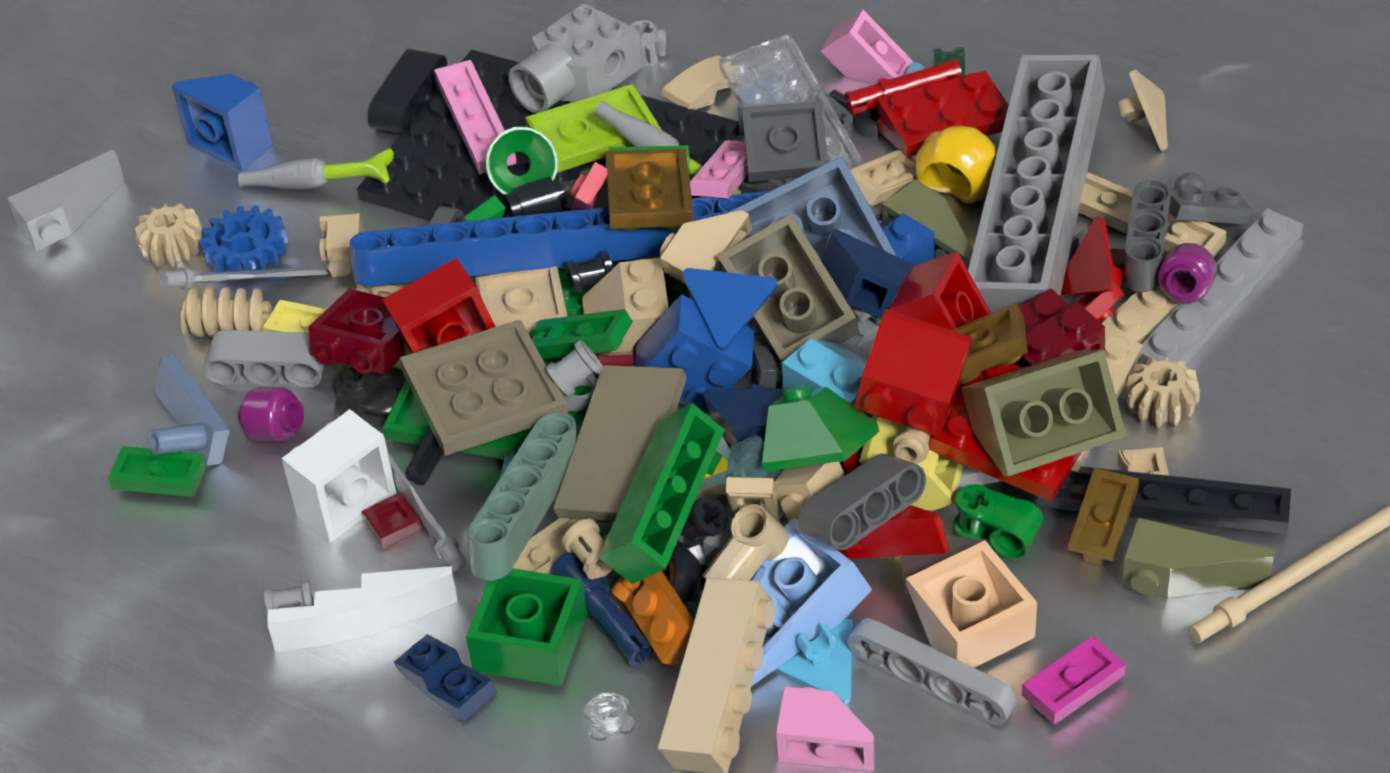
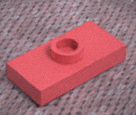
[570,162,608,211]

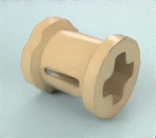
[562,518,613,580]

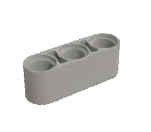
[203,330,325,388]

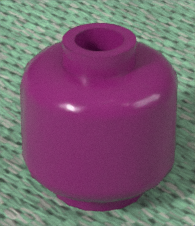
[1158,243,1217,304]
[238,387,304,443]

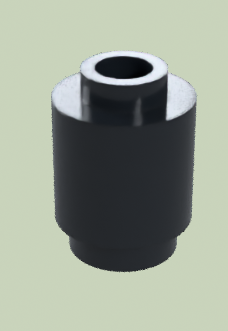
[505,176,567,217]

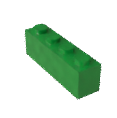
[598,403,725,584]

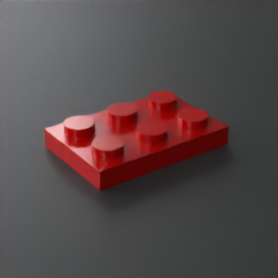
[877,70,1009,158]

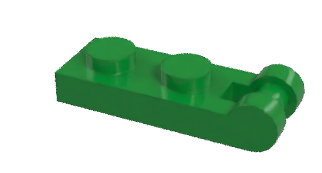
[531,309,633,360]

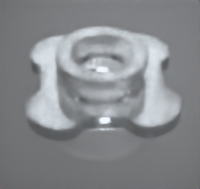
[583,692,635,741]

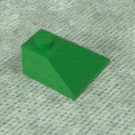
[762,383,880,472]

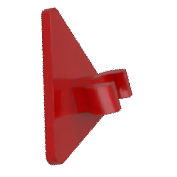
[1060,216,1123,298]

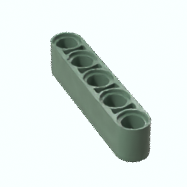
[467,413,577,581]

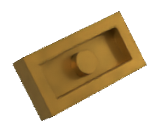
[1068,467,1139,566]

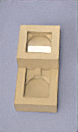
[661,55,745,109]

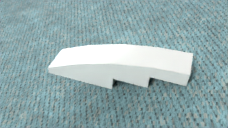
[267,566,458,652]

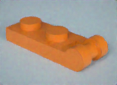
[611,571,695,668]

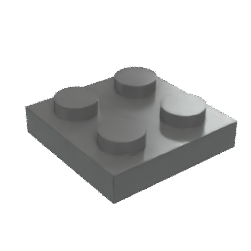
[742,101,829,182]

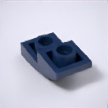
[394,634,497,722]

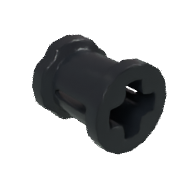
[565,250,613,296]
[677,495,728,549]

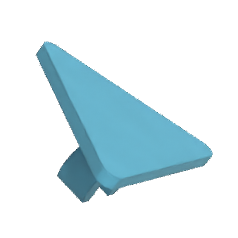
[774,619,854,705]

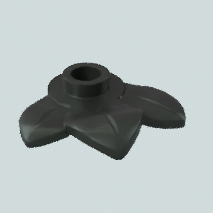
[335,367,406,417]

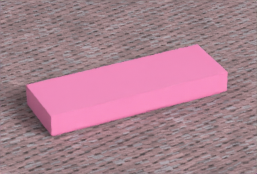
[690,140,748,199]

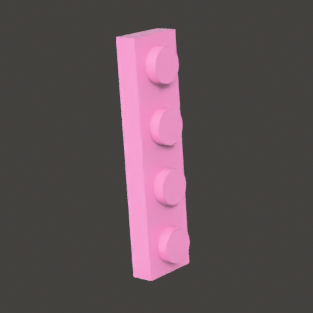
[434,60,517,174]

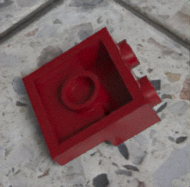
[309,288,404,375]
[1013,288,1105,368]

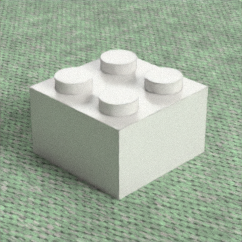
[281,410,397,543]

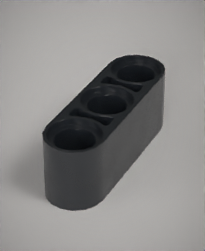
[367,48,448,134]

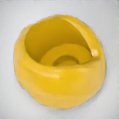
[916,126,997,203]

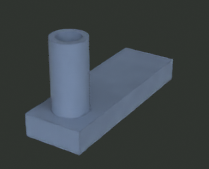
[148,355,230,466]

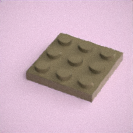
[400,320,568,456]

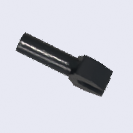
[828,89,882,138]

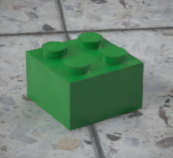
[466,568,588,686]

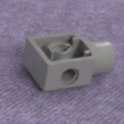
[509,3,642,113]

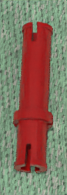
[845,58,962,116]

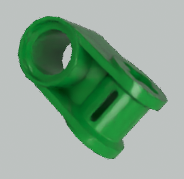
[953,484,1044,560]

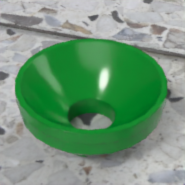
[485,127,558,195]

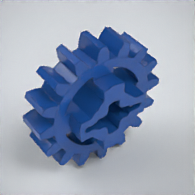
[199,205,289,272]

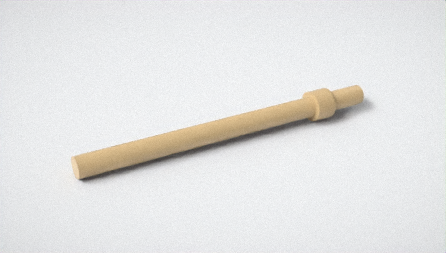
[1188,504,1390,643]

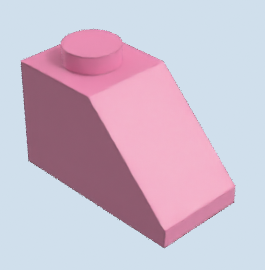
[820,10,914,84]
[776,686,875,771]

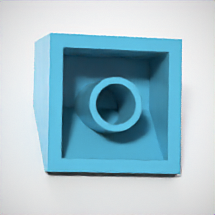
[782,338,872,418]

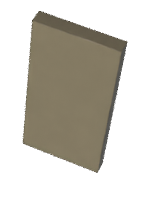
[553,365,687,521]

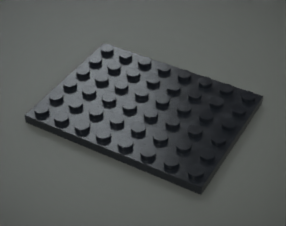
[357,49,739,268]

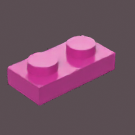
[1022,635,1126,725]

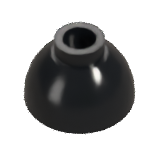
[662,544,708,604]

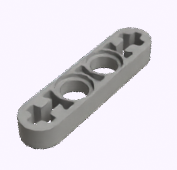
[847,619,1018,726]

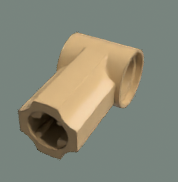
[702,504,789,581]

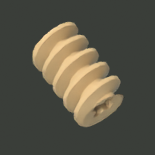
[180,285,273,337]

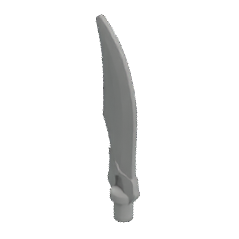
[160,267,329,290]
[387,451,467,571]

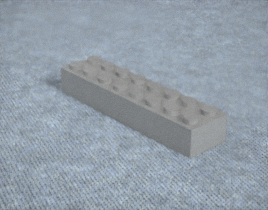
[968,55,1105,313]

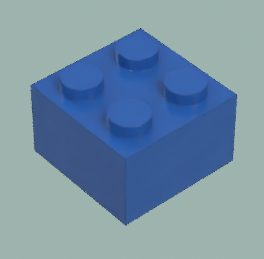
[634,294,754,415]

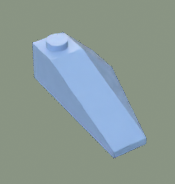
[751,517,872,686]

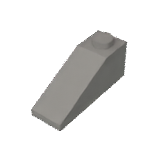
[7,149,125,252]

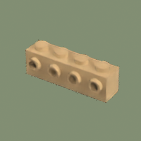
[658,578,775,773]

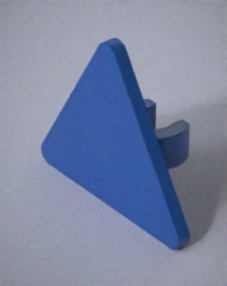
[683,268,778,350]

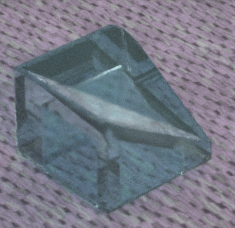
[725,436,783,481]

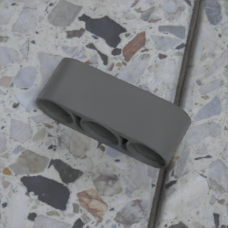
[1123,180,1171,292]
[799,453,926,550]

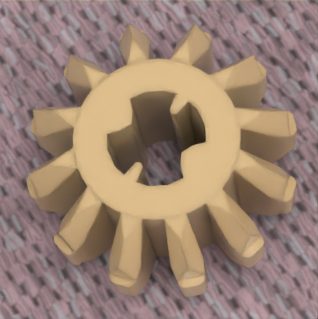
[135,203,203,267]
[1125,356,1200,428]

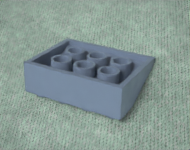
[726,156,896,336]

